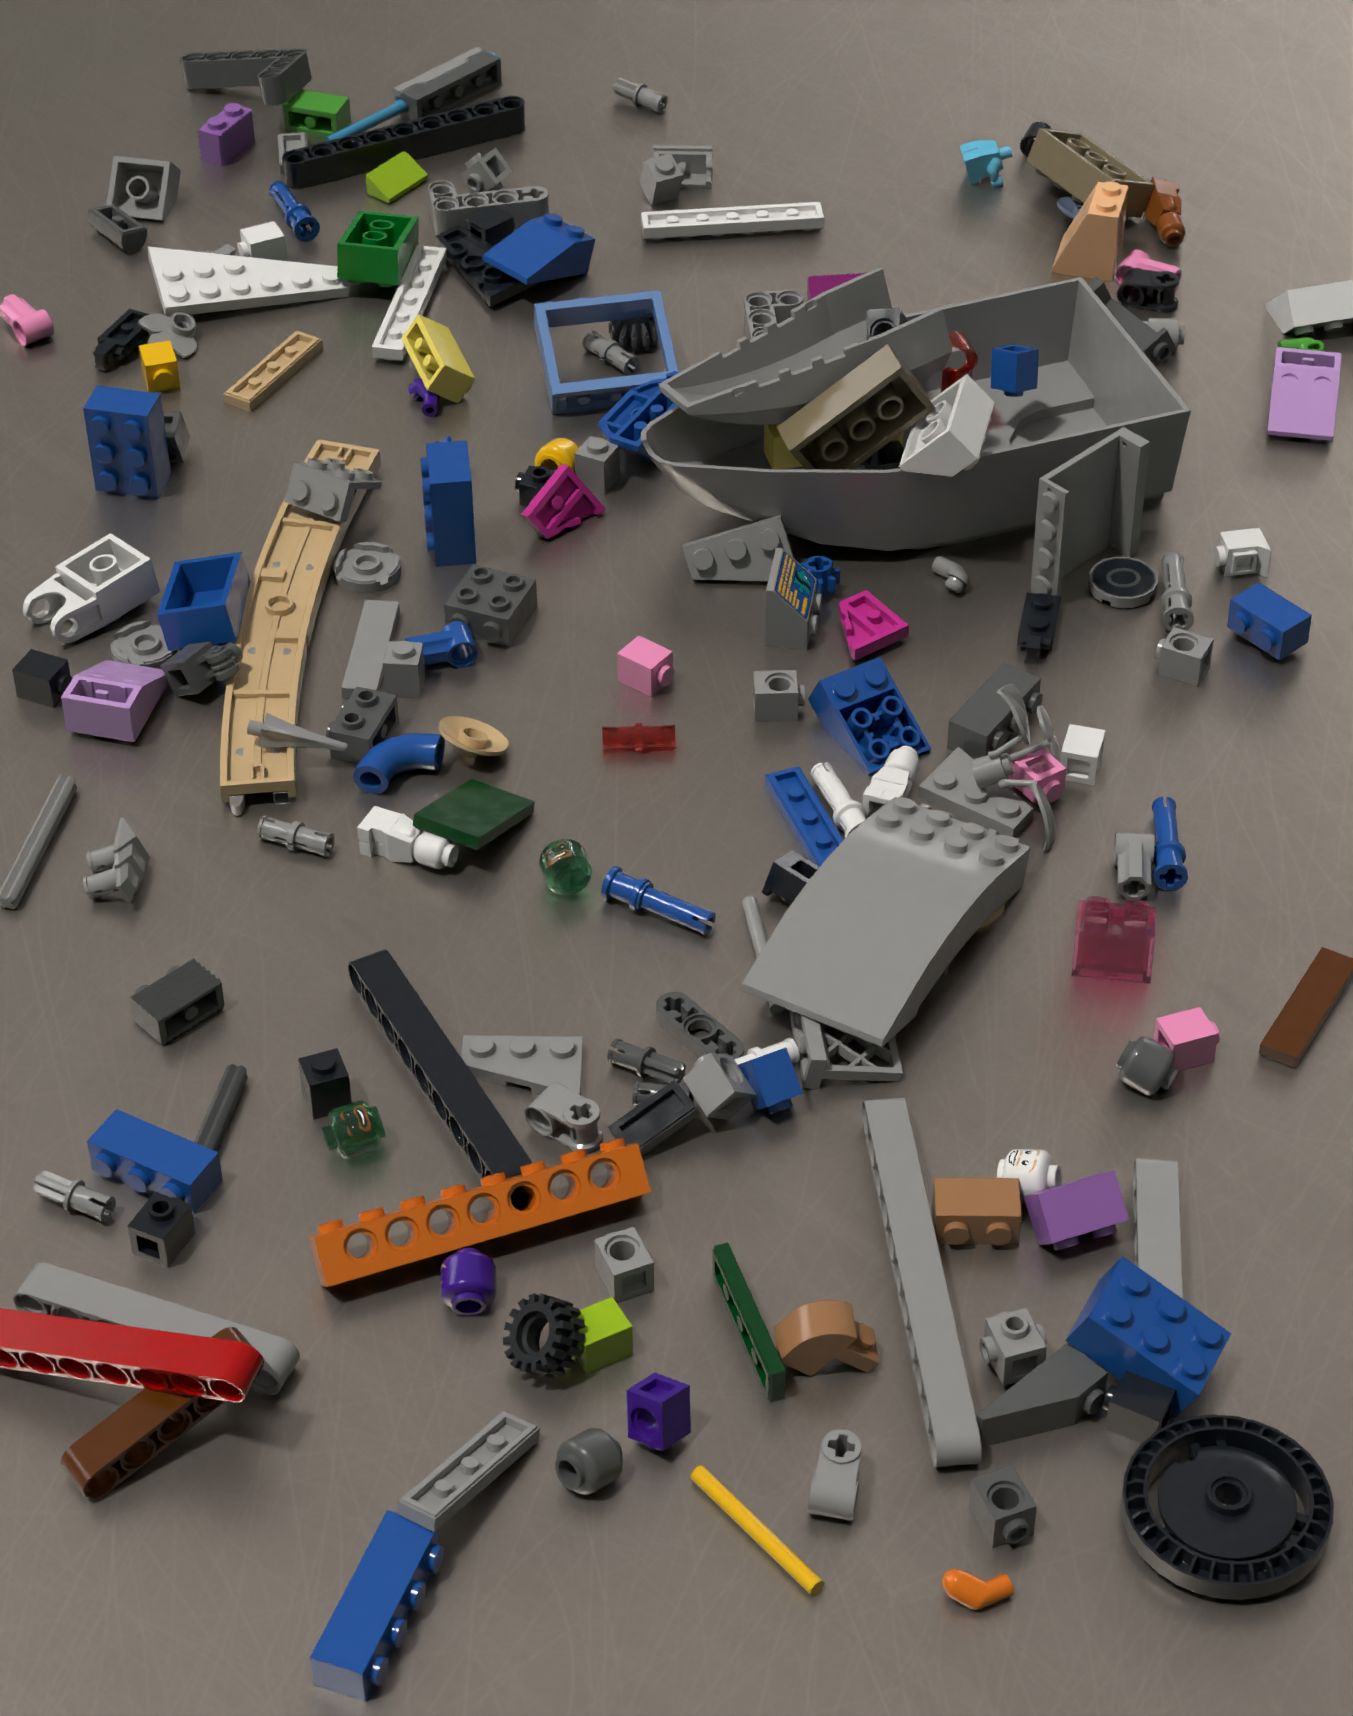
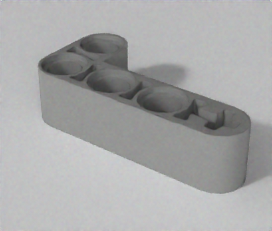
[428,181,549,234]
[744,290,804,340]

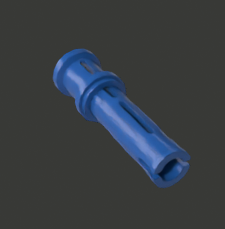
[269,180,320,242]
[1152,797,1188,891]
[601,866,716,936]

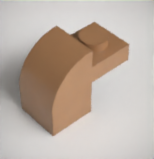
[774,1300,879,1377]

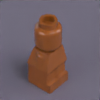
[1144,177,1186,247]

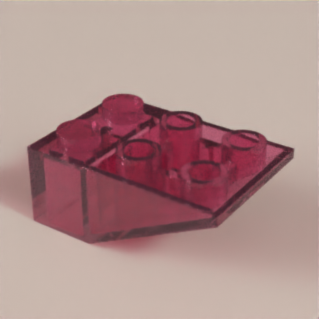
[1071,896,1156,984]

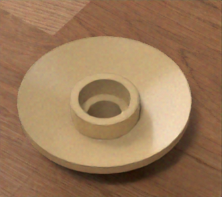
[438,716,509,758]

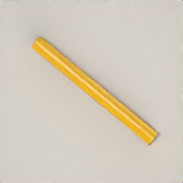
[690,1465,824,1596]

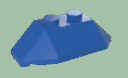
[598,371,679,461]

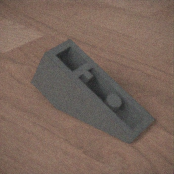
[976,1343,1108,1448]

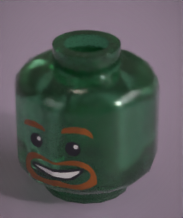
[539,839,593,895]
[322,1100,386,1160]

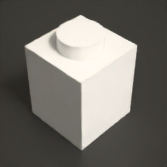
[237,221,287,261]

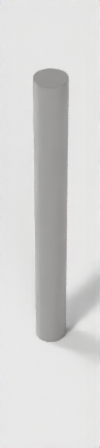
[742,896,785,1014]

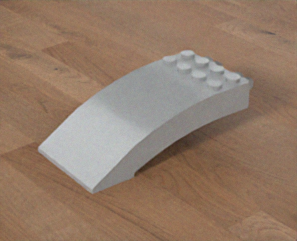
[740,797,1031,1047]

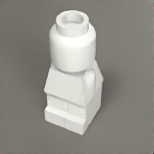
[863,746,920,819]
[357,806,459,869]

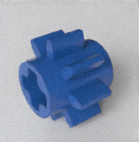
[801,556,840,599]

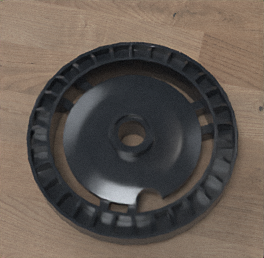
[1121,1415,1334,1600]

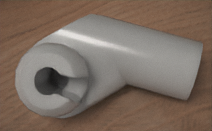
[932,556,969,594]

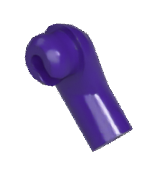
[408,378,440,417]

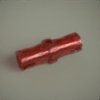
[602,723,676,752]

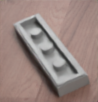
[341,600,400,698]
[397,1411,540,1532]

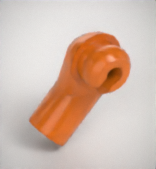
[942,1569,1014,1610]

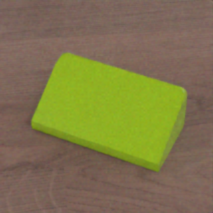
[366,152,428,203]

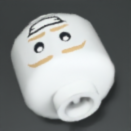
[997,1149,1062,1204]

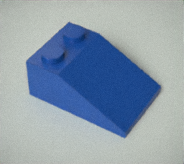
[482,213,596,284]

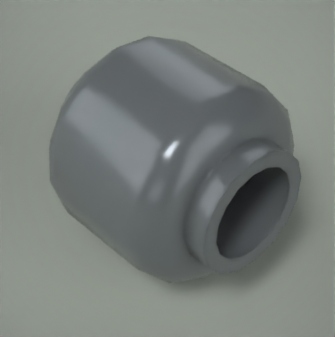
[1115,1036,1179,1096]
[555,1428,623,1495]

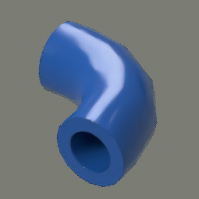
[353,733,445,794]

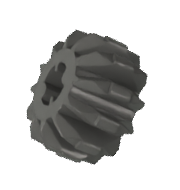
[608,316,659,353]

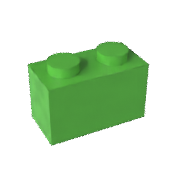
[282,89,351,138]

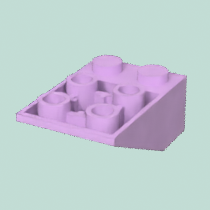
[1267,347,1342,441]
[61,660,169,742]

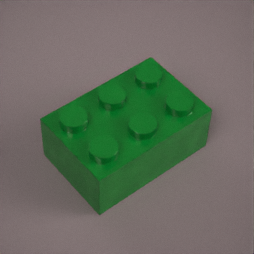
[337,211,419,287]

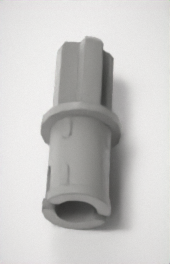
[612,77,668,113]
[33,1170,116,1222]

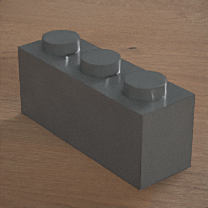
[947,663,1043,759]

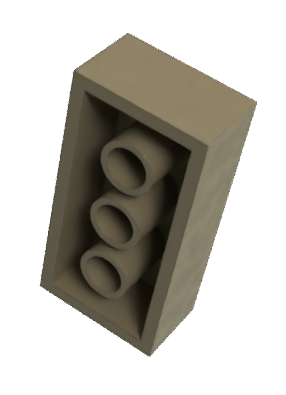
[1027,128,1155,220]
[776,344,935,470]

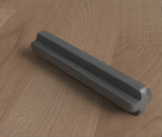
[194,1064,248,1152]

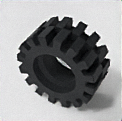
[503,1293,586,1378]

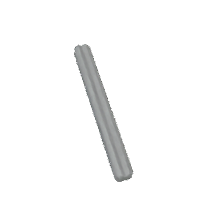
[0,774,77,909]

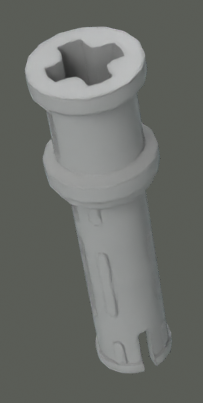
[1161,551,1194,632]

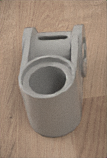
[524,1082,603,1153]
[807,1429,862,1520]

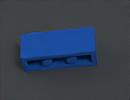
[87,1109,223,1213]

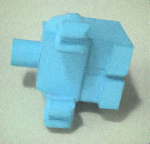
[960,140,1013,188]

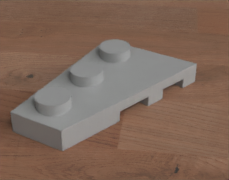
[682,515,795,581]
[918,747,1033,837]
[461,1035,583,1095]

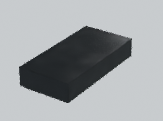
[608,1079,700,1156]

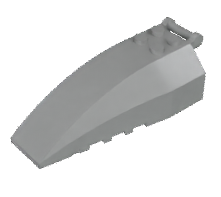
[658,267,966,425]

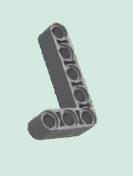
[180,48,312,106]

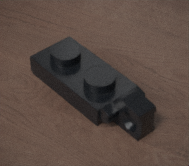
[93,309,150,371]
[1017,592,1061,665]

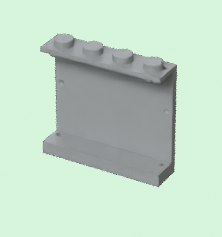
[1030,427,1150,596]

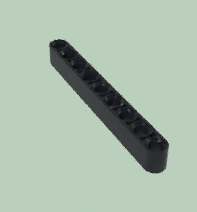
[282,96,526,189]
[348,949,532,1198]

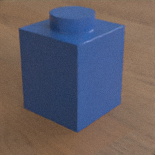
[991,344,1039,397]
[738,1047,803,1114]

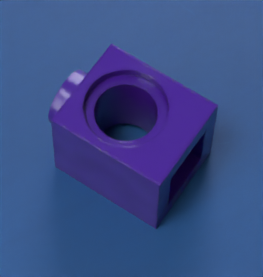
[626,1373,691,1451]

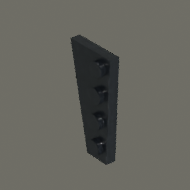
[435,225,538,307]

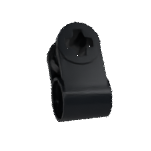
[1117,268,1179,313]

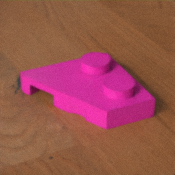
[521,464,606,539]
[838,590,909,661]

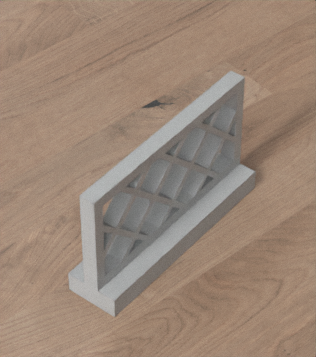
[788,1009,903,1089]

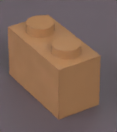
[932,1177,1021,1245]

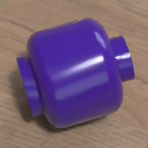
[440,1248,497,1316]

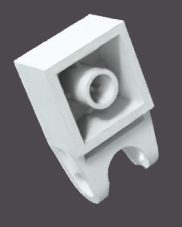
[23,533,160,643]

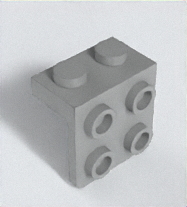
[284,458,382,522]

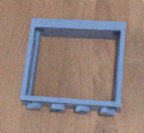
[534,290,679,415]

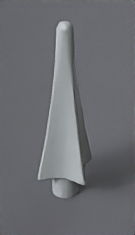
[247,713,348,751]

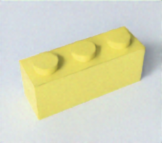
[401,314,475,403]

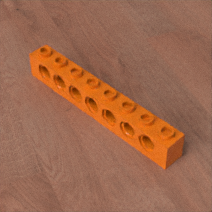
[308,1138,651,1287]

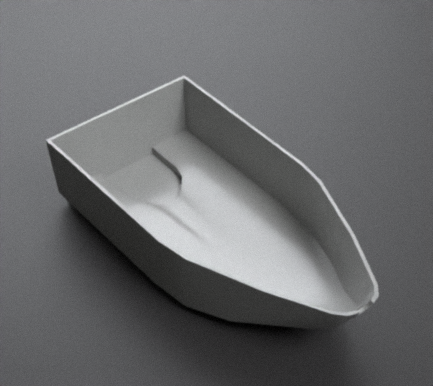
[641,277,1191,551]

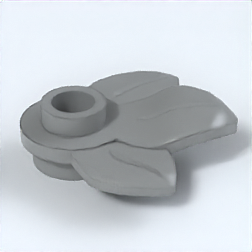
[138,312,197,358]

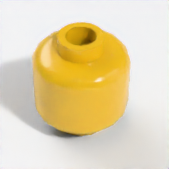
[534,438,579,473]

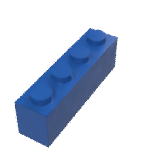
[310,1510,444,1702]

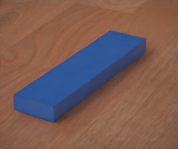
[765,766,843,867]

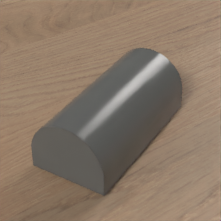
[88,204,147,253]

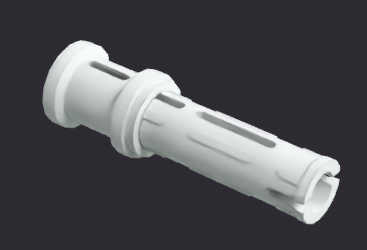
[810,762,866,838]

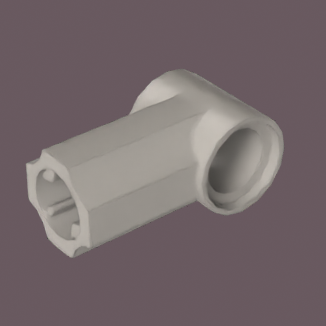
[1114,832,1155,901]

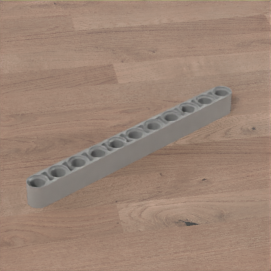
[862,1097,982,1468]

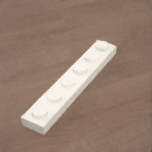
[641,202,824,240]
[371,245,447,361]

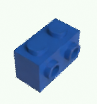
[1227,582,1312,660]

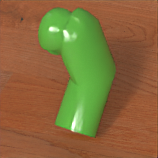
[1277,337,1325,351]

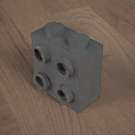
[444,564,537,648]

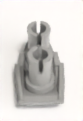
[83,817,150,902]

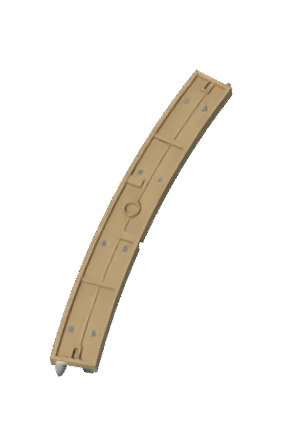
[220,439,381,816]

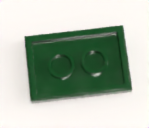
[413,779,535,850]

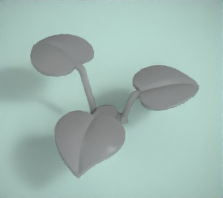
[971,684,1061,851]

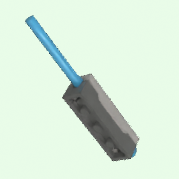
[325,47,502,142]

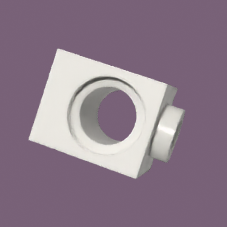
[1060,724,1106,786]

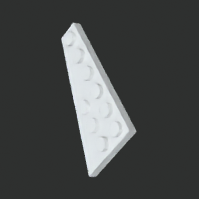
[148,246,349,317]

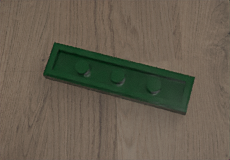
[713,1242,786,1403]

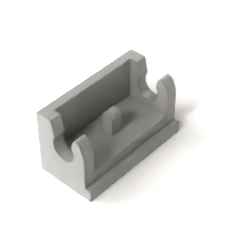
[653,145,713,189]

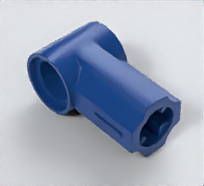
[404,621,478,668]

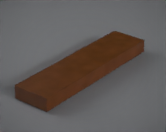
[1259,947,1353,1068]

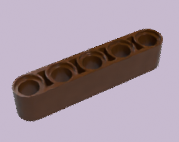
[60,1327,264,1500]

